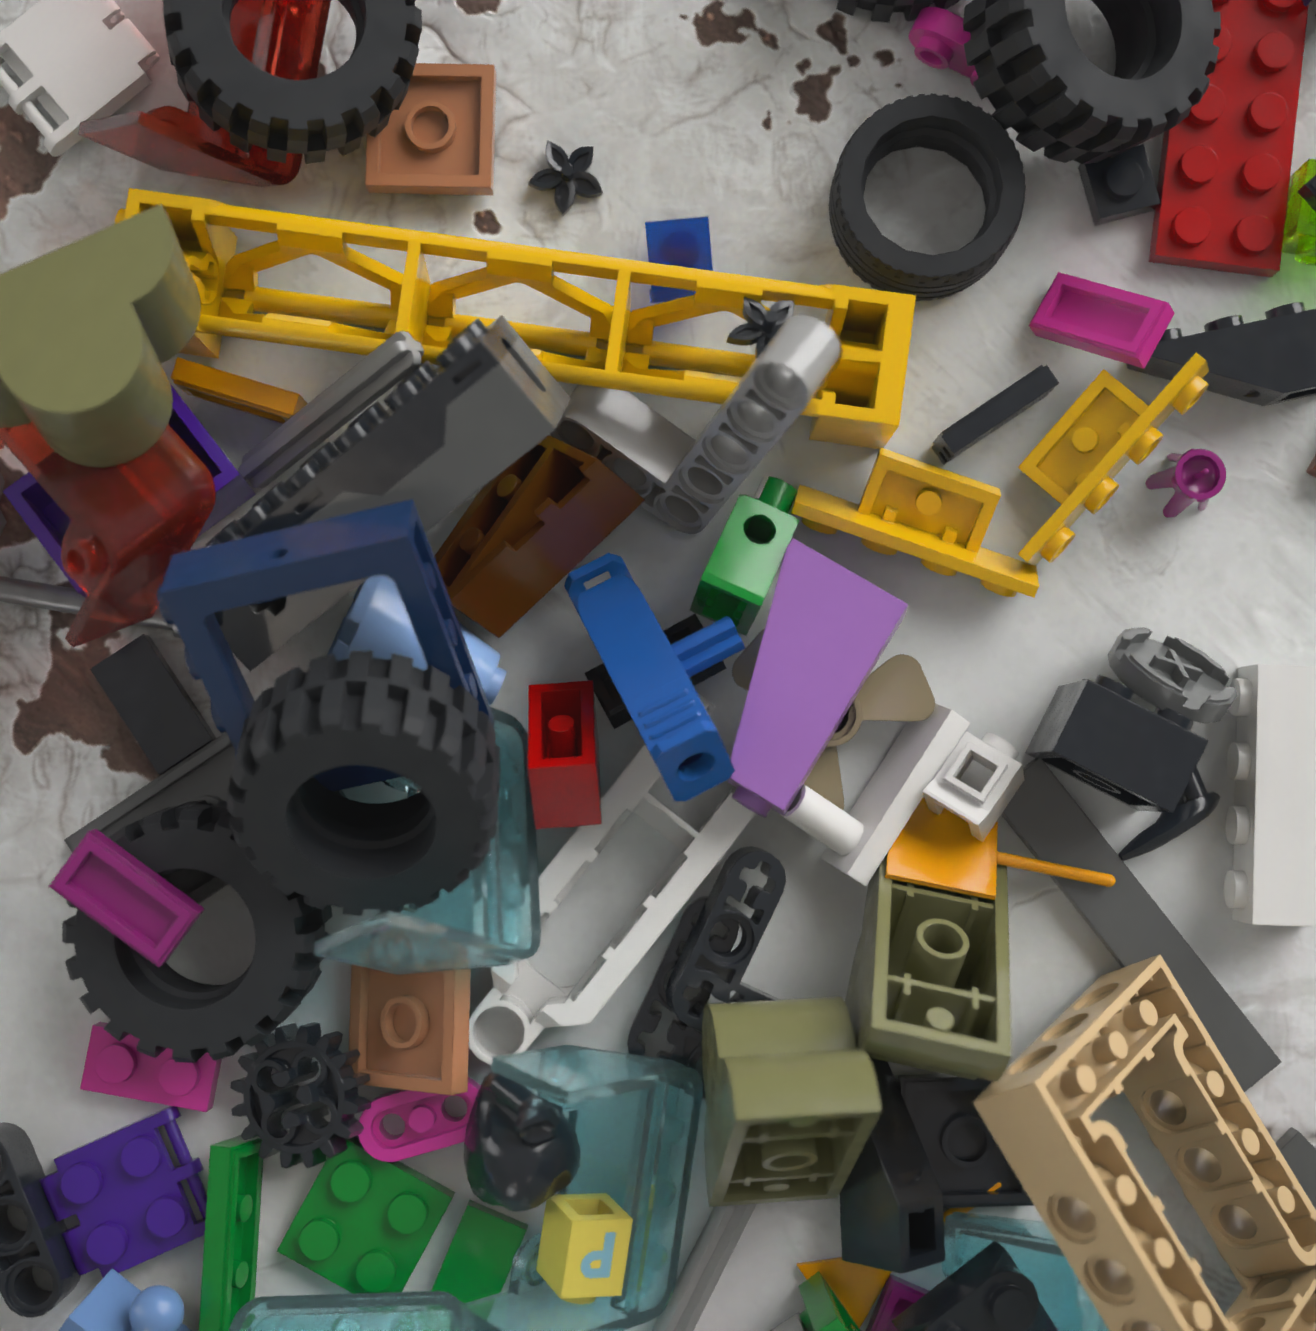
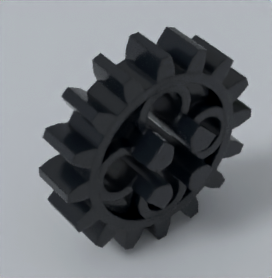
[230,1022,372,1168]

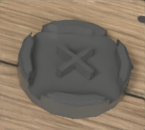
[1108,628,1237,724]

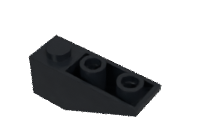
[1127,302,1316,406]
[839,1058,945,1274]

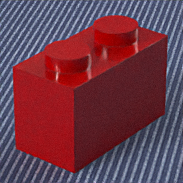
[528,680,602,829]

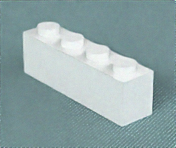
[1224,664,1316,927]

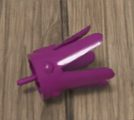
[1145,449,1226,518]

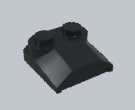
[891,1240,1058,1331]

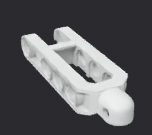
[469,691,756,1066]

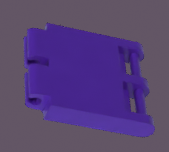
[39,1106,207,1278]

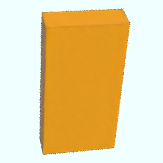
[170,357,308,424]

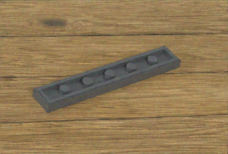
[1001,758,1281,1092]

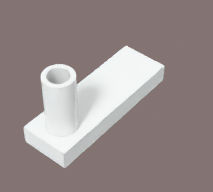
[780,704,970,887]

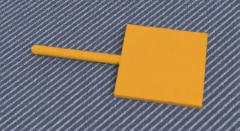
[885,797,1116,900]

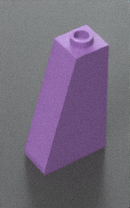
[727,538,908,818]

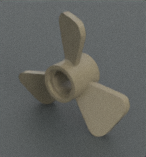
[732,629,935,810]

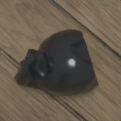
[463,1068,581,1212]

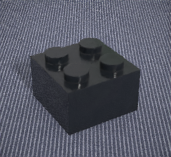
[1025,675,1209,813]

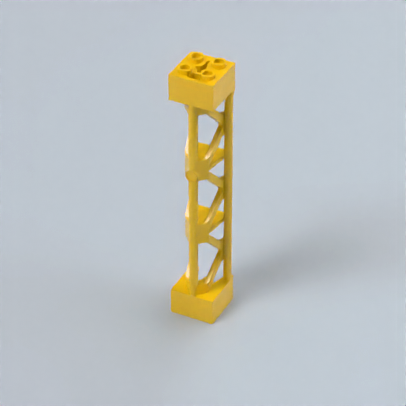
[114,188,916,449]

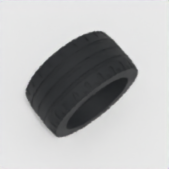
[829,93,1026,301]

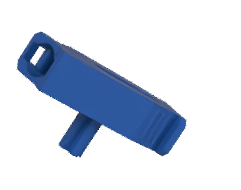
[564,553,746,802]

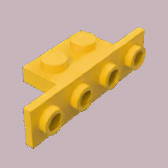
[1018,352,1209,566]
[791,447,1039,598]

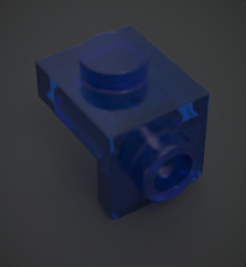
[645,215,714,303]

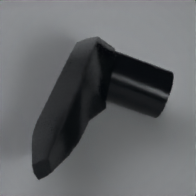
[1118,767,1221,861]

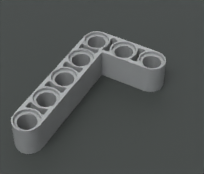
[551,315,841,534]

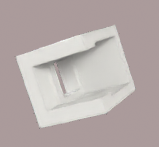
[922,731,1025,842]

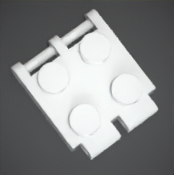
[0,0,160,157]

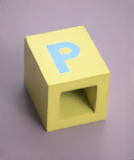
[536,1193,633,1304]

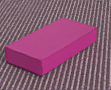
[1029,272,1175,369]

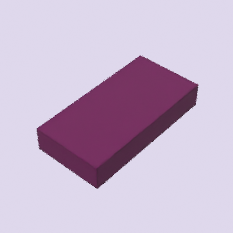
[48,829,205,967]

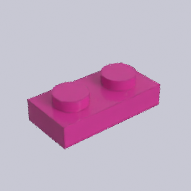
[80,1022,222,1112]

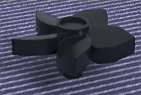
[528,140,603,217]
[726,297,794,359]

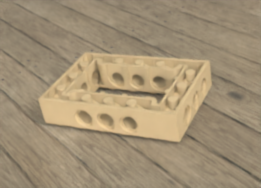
[973,954,1316,1331]

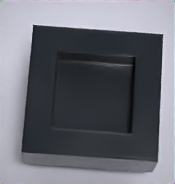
[1078,144,1160,226]

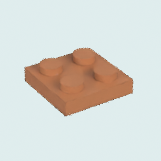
[365,63,496,196]
[349,952,471,1095]

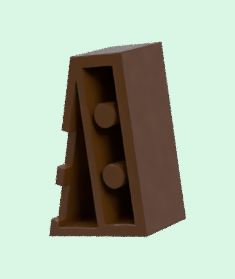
[434,435,645,638]

